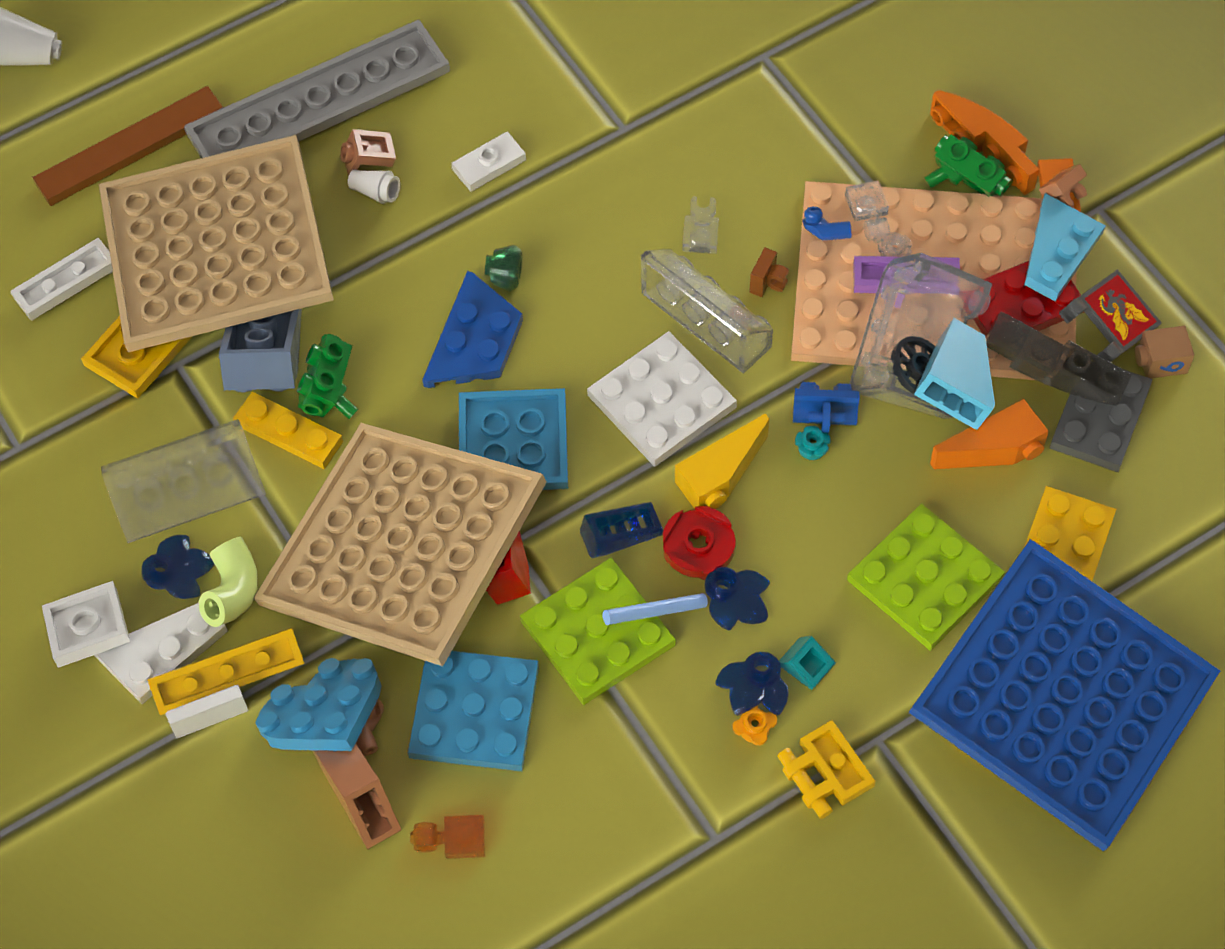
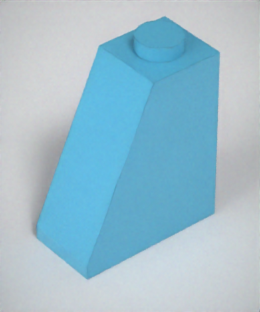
[914,318,995,430]

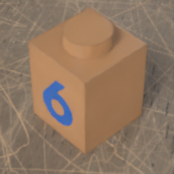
[1135,325,1194,379]

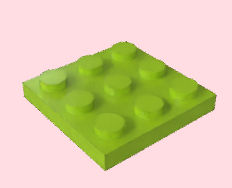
[847,503,1005,651]
[520,557,676,706]

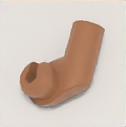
[356,699,384,756]

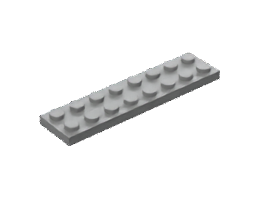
[184,19,450,158]

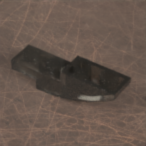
[986,311,1132,406]

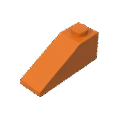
[930,399,1049,469]

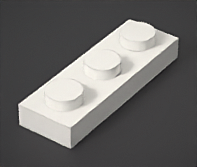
[10,238,113,321]

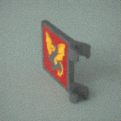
[1059,269,1162,367]

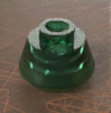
[485,245,523,292]

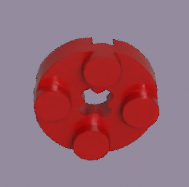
[663,506,736,580]

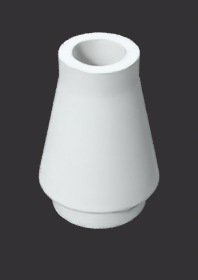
[348,169,400,204]

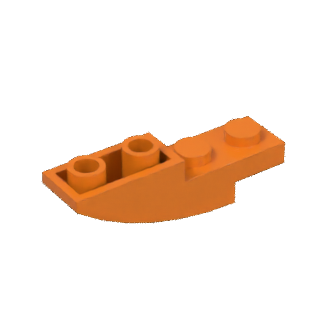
[930,90,1040,195]

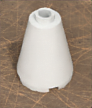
[0,7,62,66]

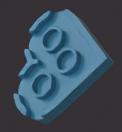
[256,658,382,751]

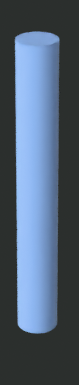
[603,593,708,625]

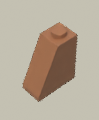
[312,744,401,849]

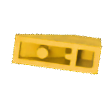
[675,413,769,509]

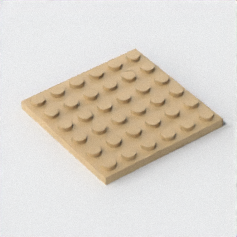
[99,135,334,352]
[254,423,547,667]

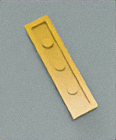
[147,627,305,716]

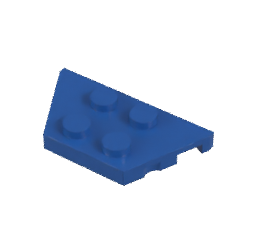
[422,271,523,388]

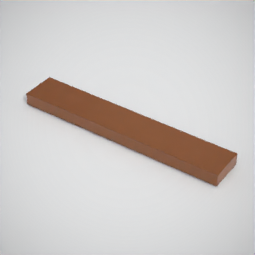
[32,86,223,206]

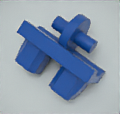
[793,382,860,433]

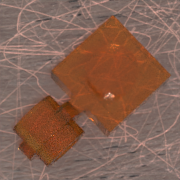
[410,815,485,859]

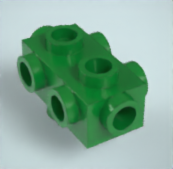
[924,134,1013,197]
[297,334,358,419]

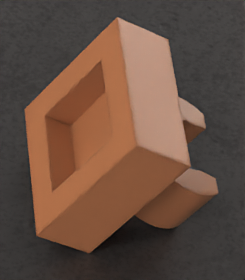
[1039,164,1087,207]

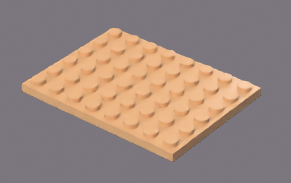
[791,181,1077,383]

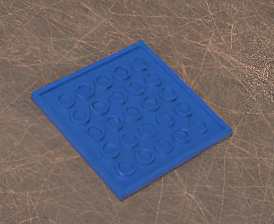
[909,539,1220,852]

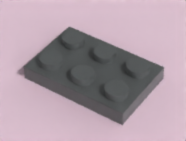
[1049,356,1153,472]

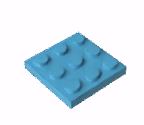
[459,388,568,490]
[408,651,539,771]

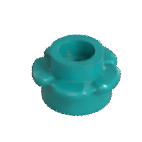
[795,426,831,460]

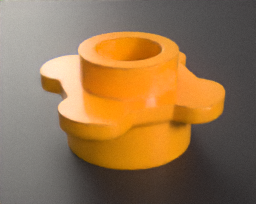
[732,702,777,745]

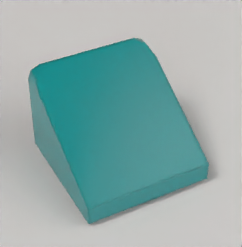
[778,636,836,689]

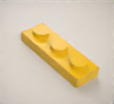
[233,391,343,469]

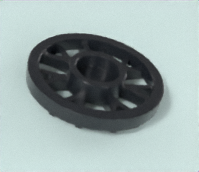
[891,336,935,396]

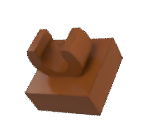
[750,247,789,297]

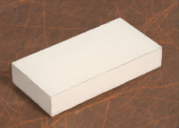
[166,685,248,739]

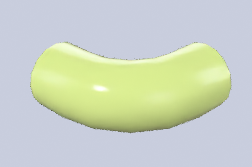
[199,536,257,627]

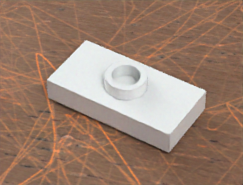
[452,132,526,192]

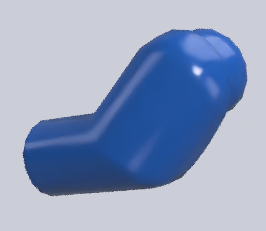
[802,207,852,241]

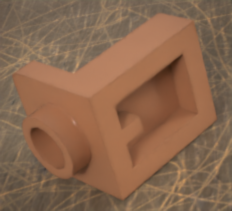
[340,129,396,175]

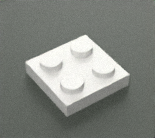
[42,581,130,668]

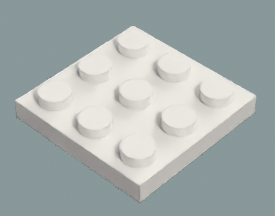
[587,331,737,467]

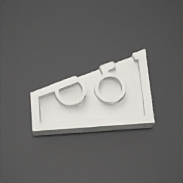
[94,603,228,704]

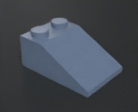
[219,309,302,392]

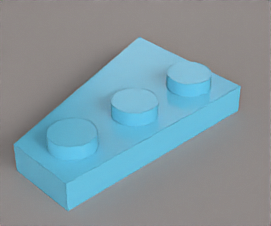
[1024,193,1106,301]

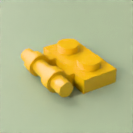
[777,720,876,819]

